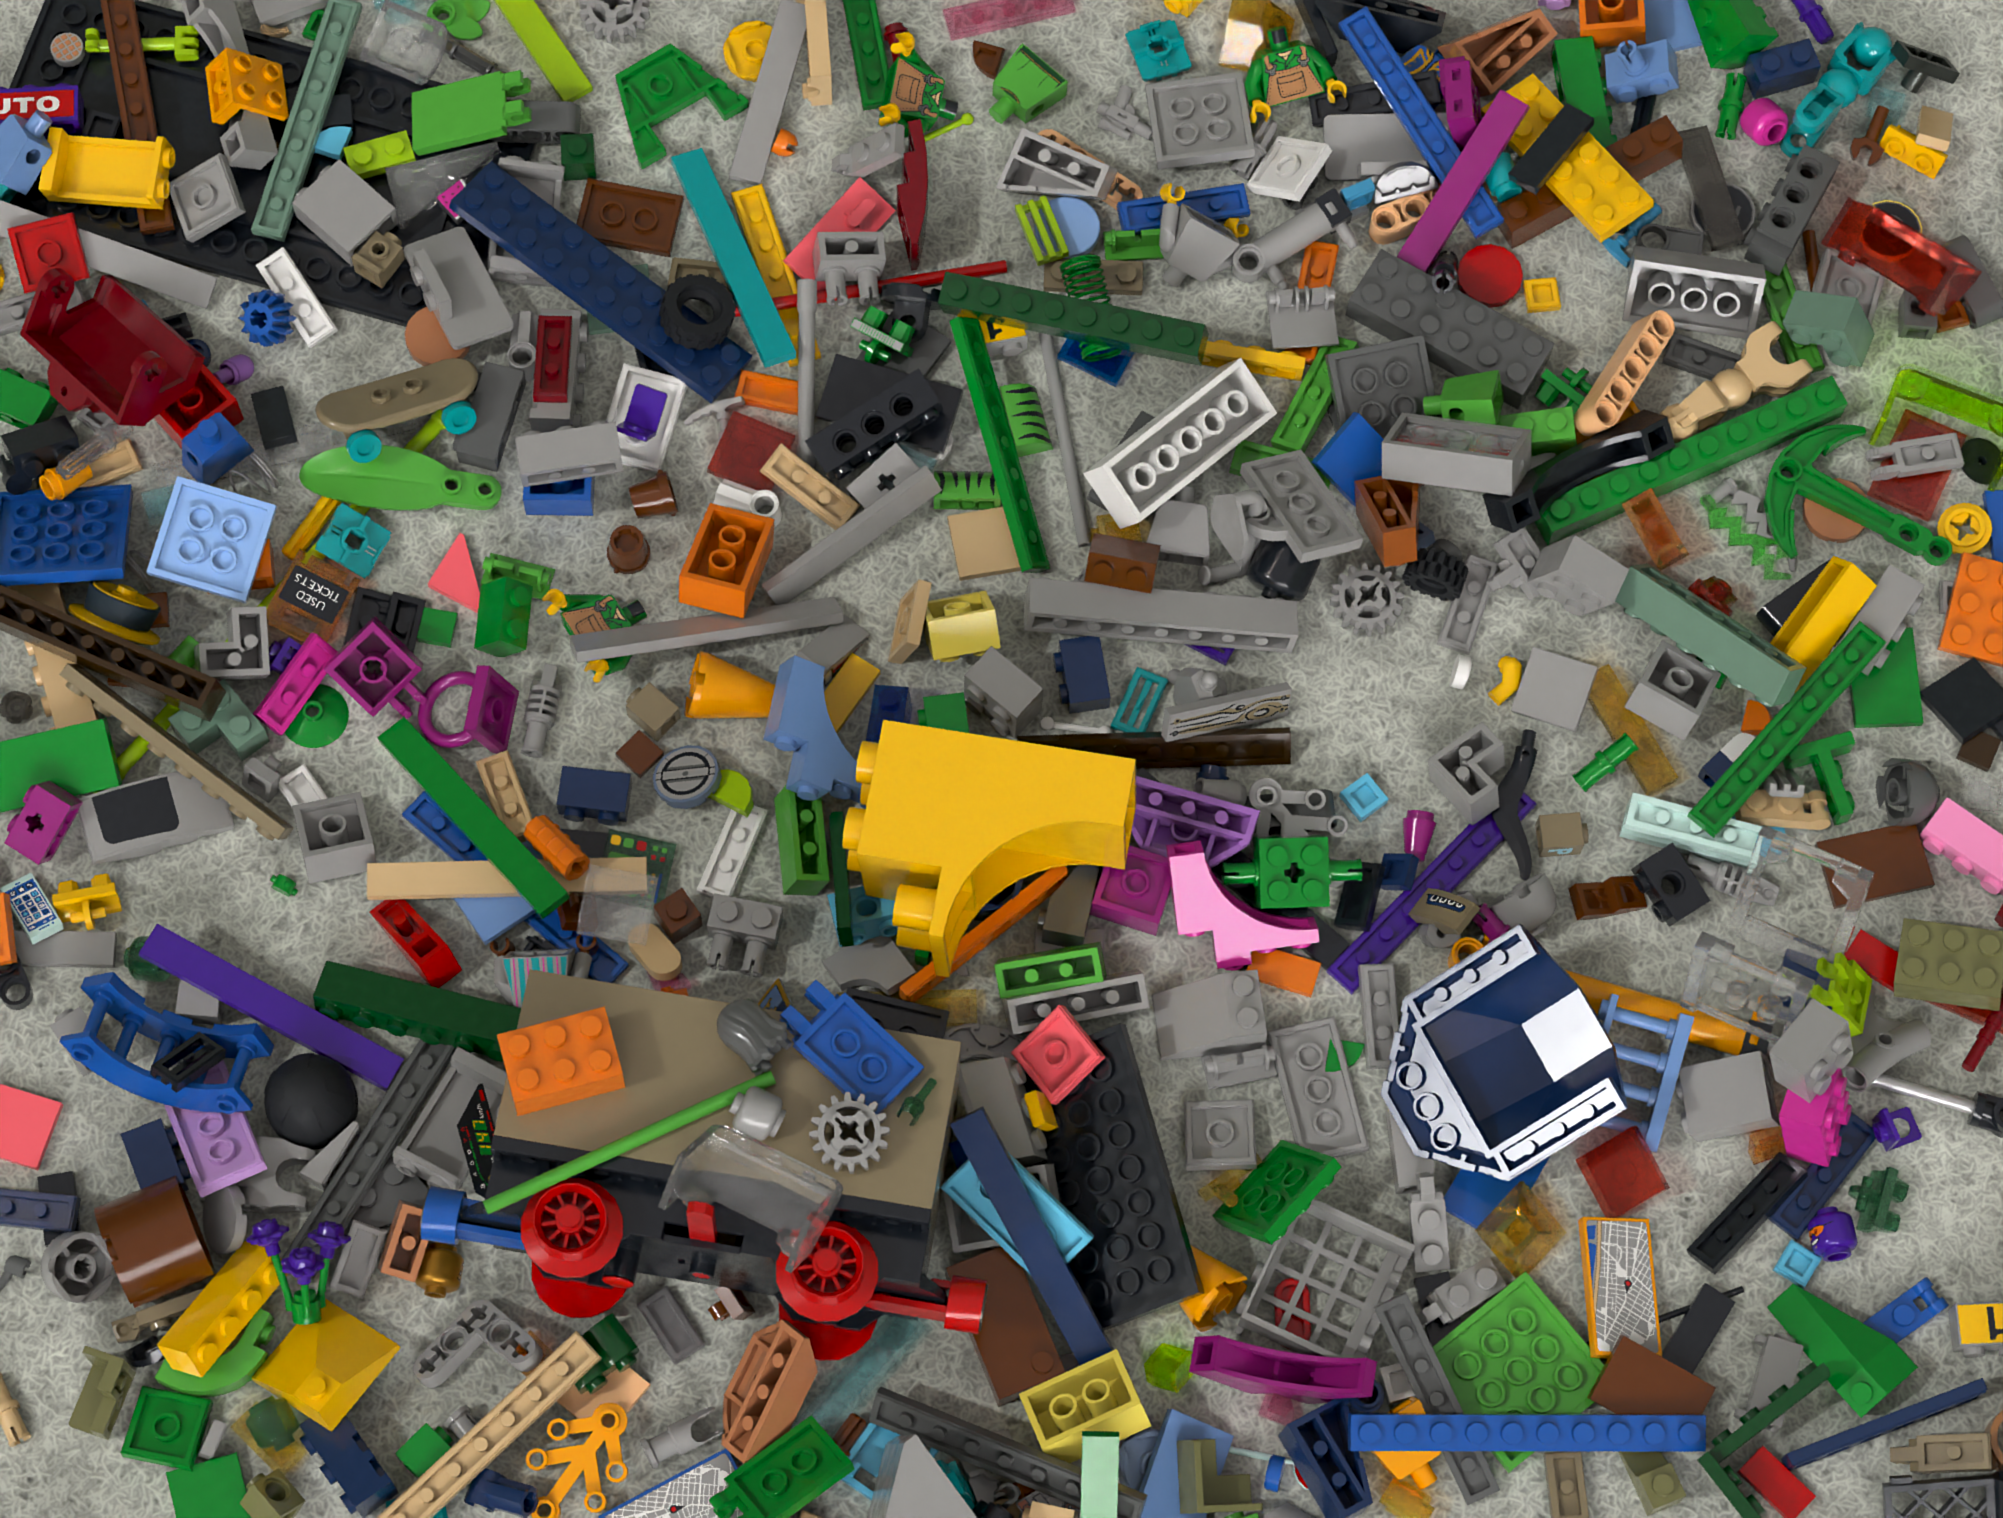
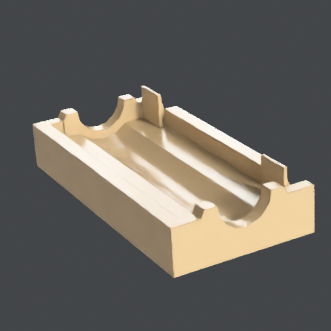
[796,0,832,106]

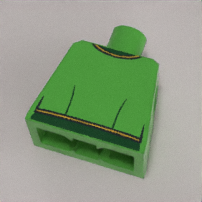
[989,43,1068,124]

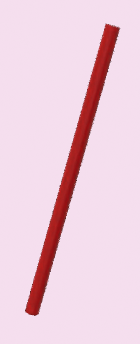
[734,260,1007,317]

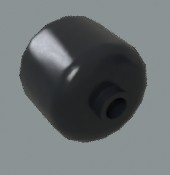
[1246,539,1321,601]

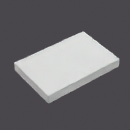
[606,363,688,473]

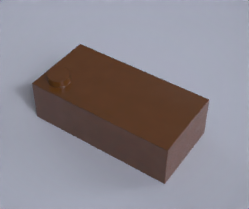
[945,1246,1065,1407]

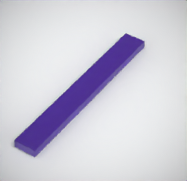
[1326,792,1537,995]
[139,924,404,1091]

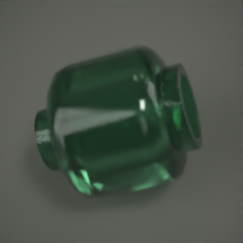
[124,936,172,982]
[245,1395,300,1452]

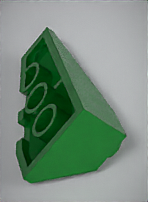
[1767,1283,1918,1418]

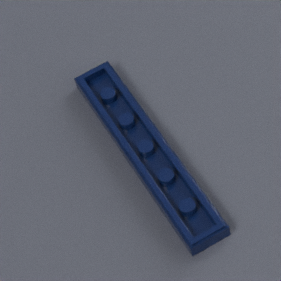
[1781,1378,1988,1471]

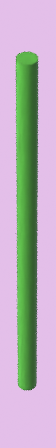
[482,1071,776,1215]

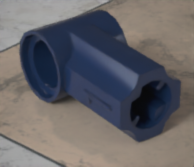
[464,1468,539,1518]

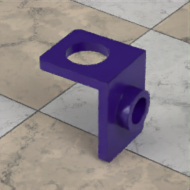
[616,383,668,442]
[1872,1107,1922,1152]

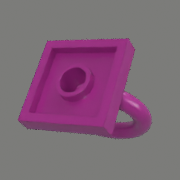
[418,665,519,754]

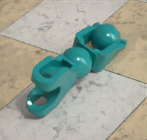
[1780,22,1896,158]

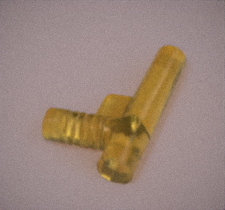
[1197,1153,1262,1207]

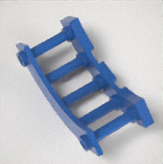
[59,972,274,1114]

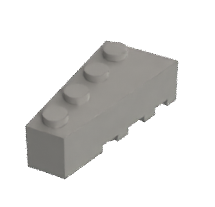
[529,308,589,433]

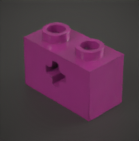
[4,780,83,865]

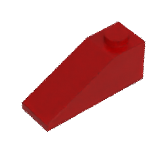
[369,899,462,988]

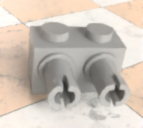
[812,231,886,306]
[706,893,783,977]

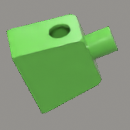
[1423,370,1504,425]

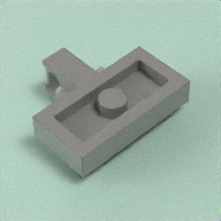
[1486,527,1541,601]

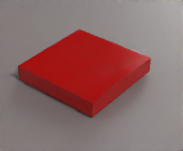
[7,212,91,294]

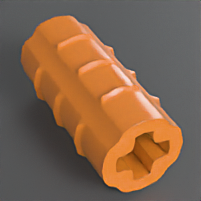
[523,815,590,881]

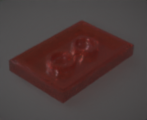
[1867,409,1967,522]

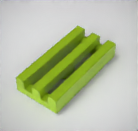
[1015,195,1069,266]

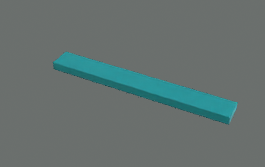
[671,148,796,368]

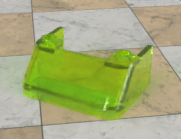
[1868,364,2003,492]

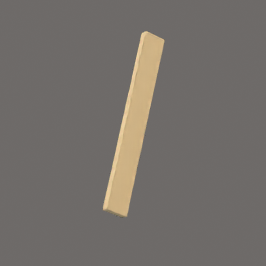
[367,857,647,900]
[377,1331,602,1518]

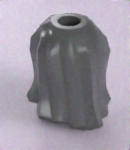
[717,999,792,1076]

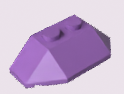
[1131,776,1260,869]

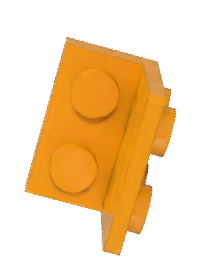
[205,47,289,125]

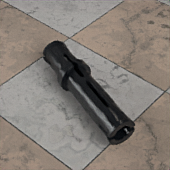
[1431,250,1458,294]

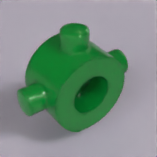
[270,874,298,897]

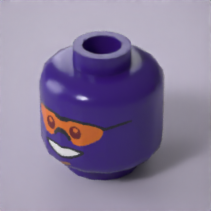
[1807,1206,1858,1262]

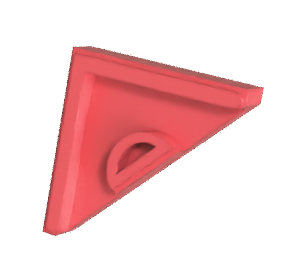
[427,533,480,613]

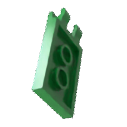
[709,1415,855,1518]

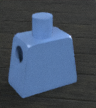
[0,110,53,195]

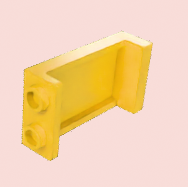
[38,127,175,210]

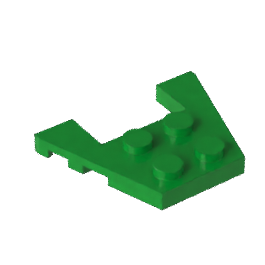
[615,44,749,169]

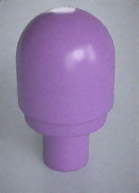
[213,354,254,385]

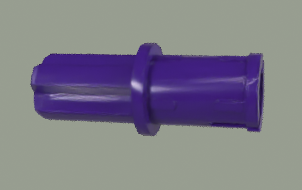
[1791,0,1834,44]

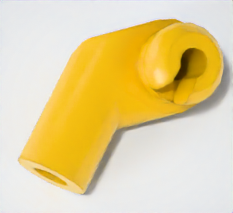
[1488,656,1522,706]

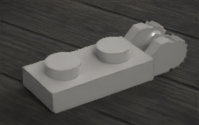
[1865,433,1964,481]

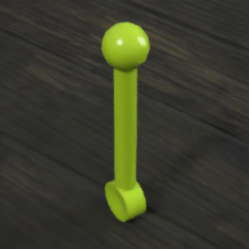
[924,112,974,142]

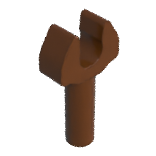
[1850,105,1890,167]

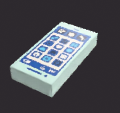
[0,873,64,945]

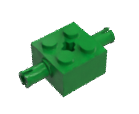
[1221,835,1362,909]

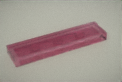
[943,0,1075,41]

